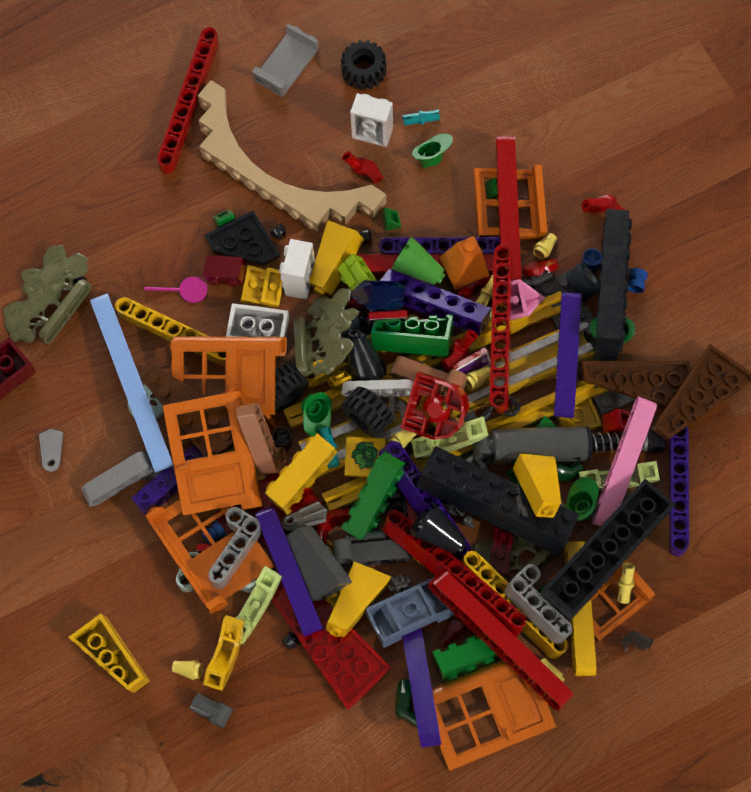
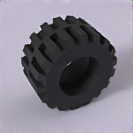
[341,40,386,90]
[275,363,309,412]
[341,386,394,437]

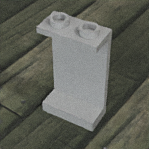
[252,24,319,97]

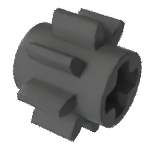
[387,574,413,596]

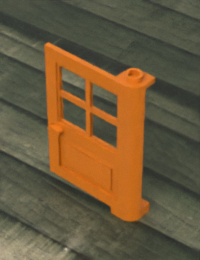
[170,336,287,415]
[162,388,263,516]
[145,500,275,614]
[432,648,556,771]

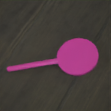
[144,277,208,303]

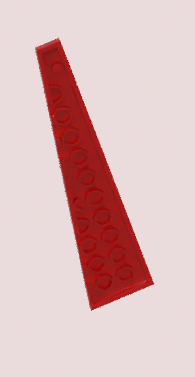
[214,509,392,711]

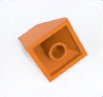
[439,236,489,291]

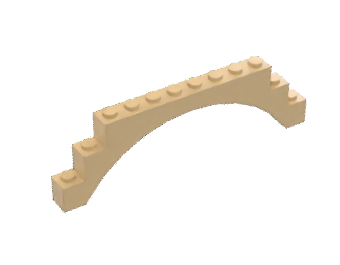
[198,80,387,232]

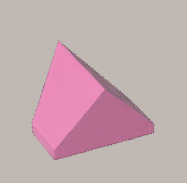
[503,279,545,320]

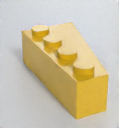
[265,434,337,516]
[68,613,150,693]

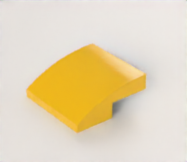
[240,265,283,307]

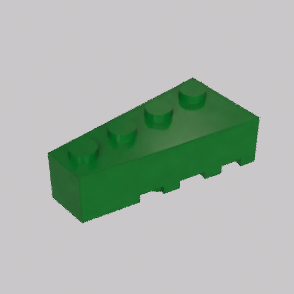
[371,314,453,357]
[341,452,405,540]
[432,636,499,682]

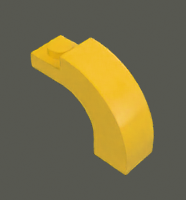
[203,615,245,691]

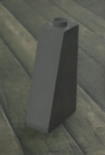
[286,525,352,601]

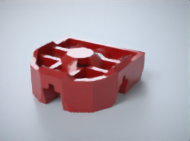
[400,371,470,440]

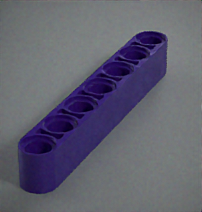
[379,237,500,254]
[554,292,581,418]
[669,427,689,557]
[378,441,471,560]
[255,506,323,637]
[402,628,441,748]

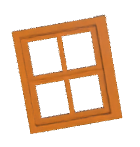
[473,165,548,240]
[547,561,655,642]

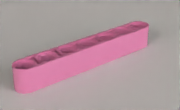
[591,396,657,527]

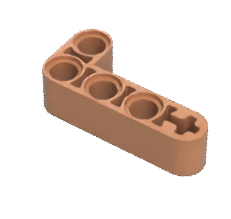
[389,356,467,396]
[236,403,287,475]

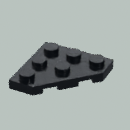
[204,210,280,266]

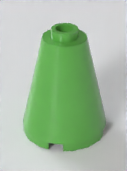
[391,237,445,285]

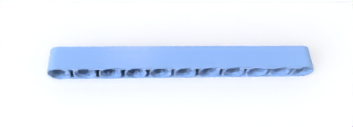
[90,293,174,473]

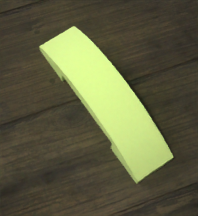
[411,417,489,459]
[579,461,660,491]
[235,566,282,644]

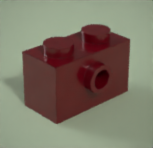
[203,255,247,287]

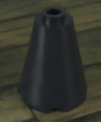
[346,330,387,381]
[409,502,466,554]

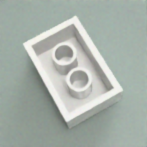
[350,93,393,147]
[279,239,315,300]
[226,303,290,337]

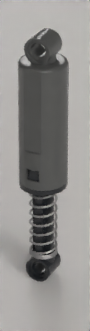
[473,426,666,465]

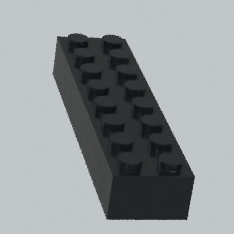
[594,209,632,359]
[416,446,579,556]
[540,479,676,622]

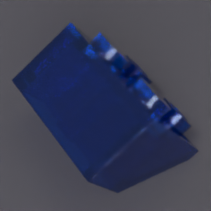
[350,280,406,311]

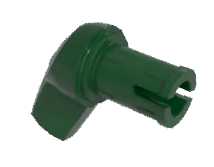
[556,461,584,481]
[395,679,418,729]

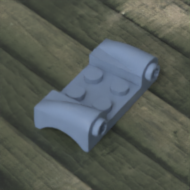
[366,578,455,648]

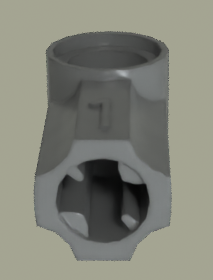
[190,693,233,729]

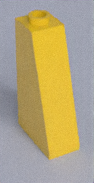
[309,221,365,296]
[513,454,561,518]
[326,561,391,637]

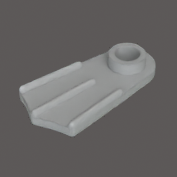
[39,429,63,472]
[282,501,327,531]

